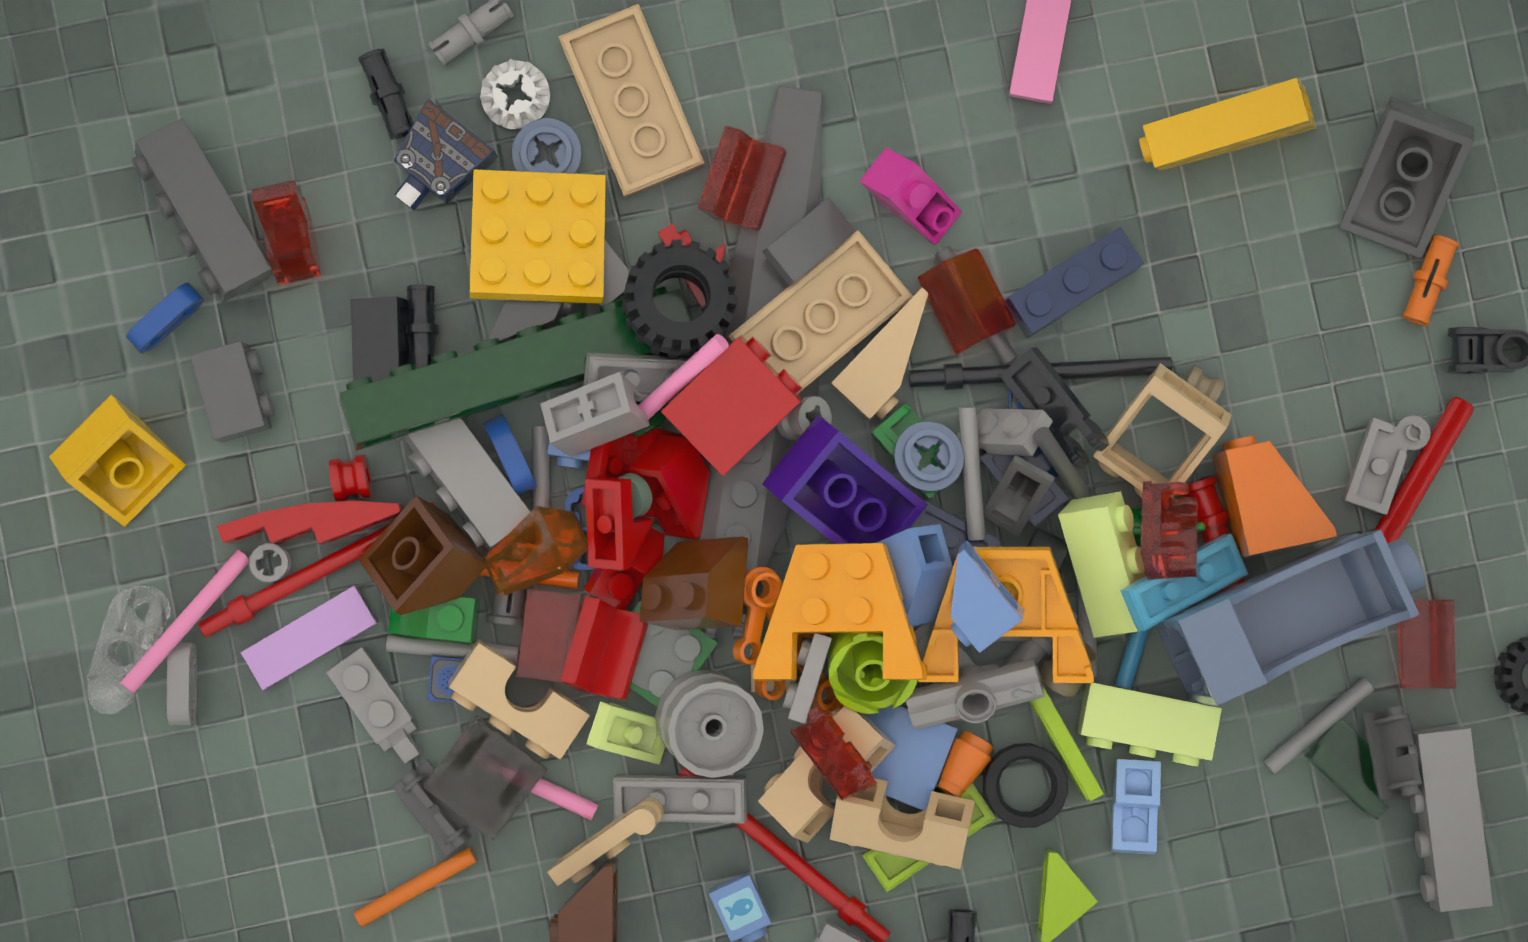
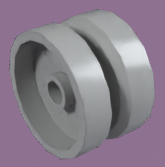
[655,669,764,778]

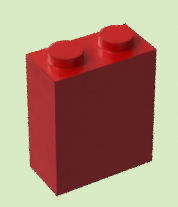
[661,335,803,476]

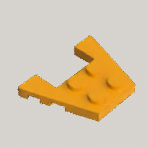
[753,543,927,681]
[918,547,1094,683]

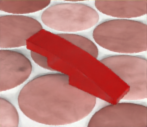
[217,501,405,545]

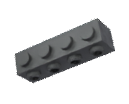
[132,118,271,303]

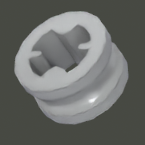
[249,543,292,583]

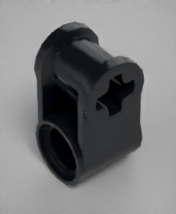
[1448,327,1528,374]

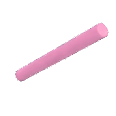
[120,550,249,694]

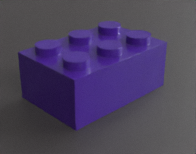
[762,415,928,544]

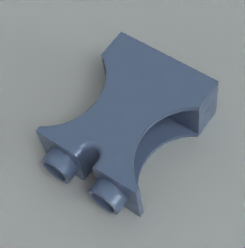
[1155,530,1426,706]

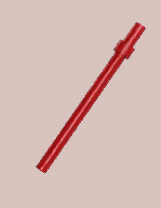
[198,502,435,638]
[677,767,891,942]

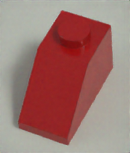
[629,435,709,540]

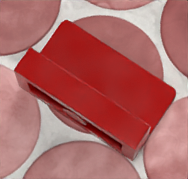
[560,596,648,701]

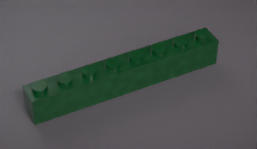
[340,287,690,451]

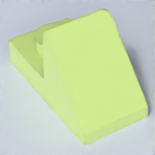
[586,702,665,765]

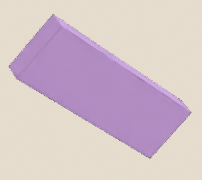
[240,585,378,690]

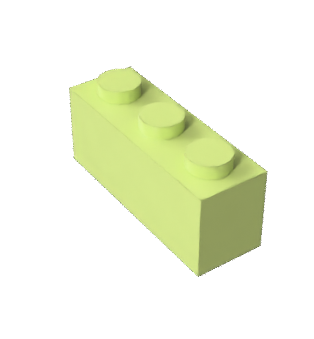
[1058,491,1146,638]
[1076,683,1222,767]

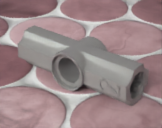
[906,658,1045,730]

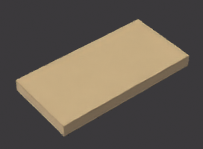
[558,4,705,198]
[726,230,913,393]

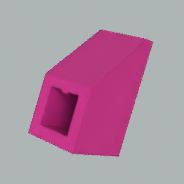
[859,147,962,246]

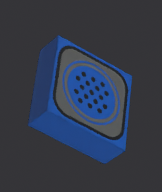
[428,656,463,703]

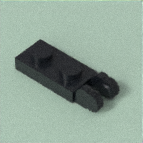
[1000,347,1110,469]

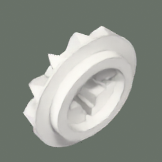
[480,59,550,130]

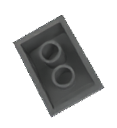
[1339,96,1474,259]

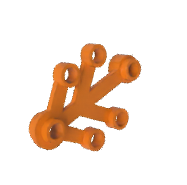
[733,567,844,714]

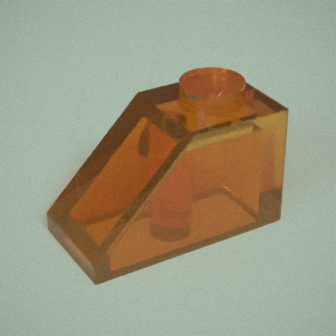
[483,506,588,596]

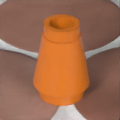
[936,730,993,798]

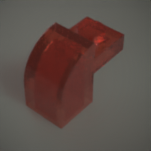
[252,180,321,285]

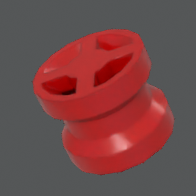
[329,454,373,502]

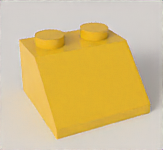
[49,394,186,527]

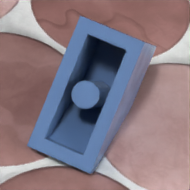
[951,541,1024,653]

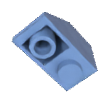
[877,524,953,627]

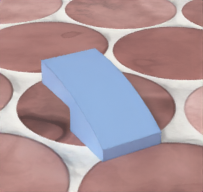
[1110,759,1161,855]

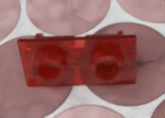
[790,706,877,800]

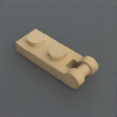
[547,798,664,886]

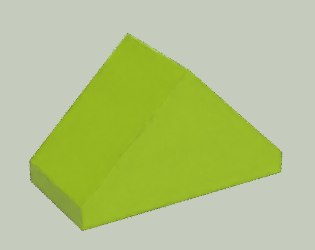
[1037,849,1098,942]

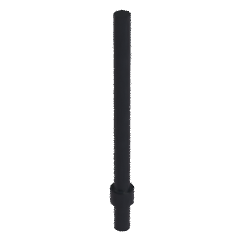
[909,357,1172,390]

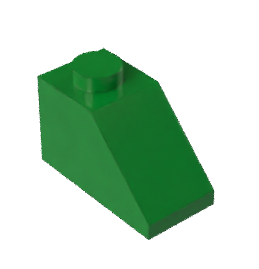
[388,597,481,643]

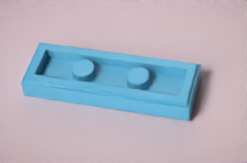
[1120,534,1248,631]

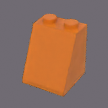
[1212,435,1337,557]

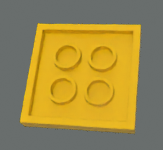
[469,170,606,304]

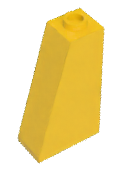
[1139,78,1317,171]

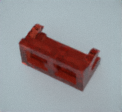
[1141,481,1198,580]

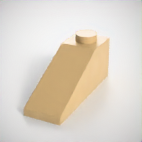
[830,288,928,422]

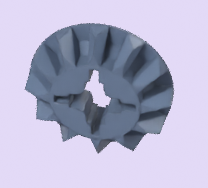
[512,118,582,174]
[893,422,964,493]

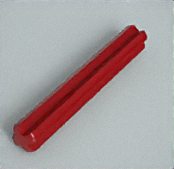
[1374,397,1474,544]

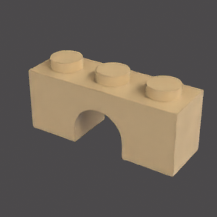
[448,638,590,760]
[758,706,896,843]
[830,772,975,869]

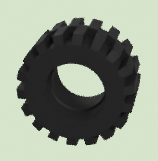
[622,239,737,359]

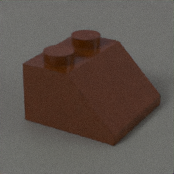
[358,495,487,615]
[639,536,748,630]
[550,859,618,942]

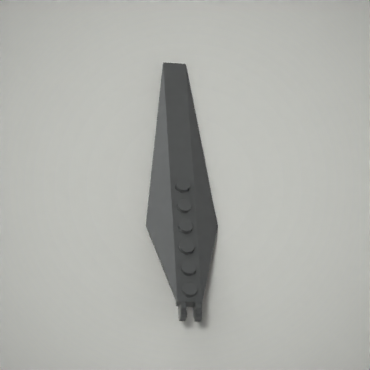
[700,86,822,641]

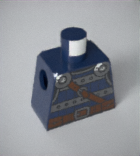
[394,99,498,211]

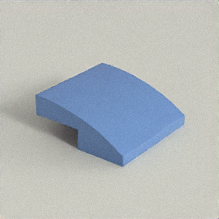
[840,705,958,810]

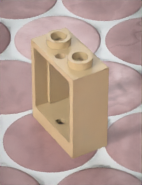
[1093,363,1232,508]

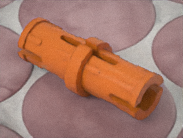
[1402,235,1459,326]

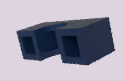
[1004,226,1144,339]

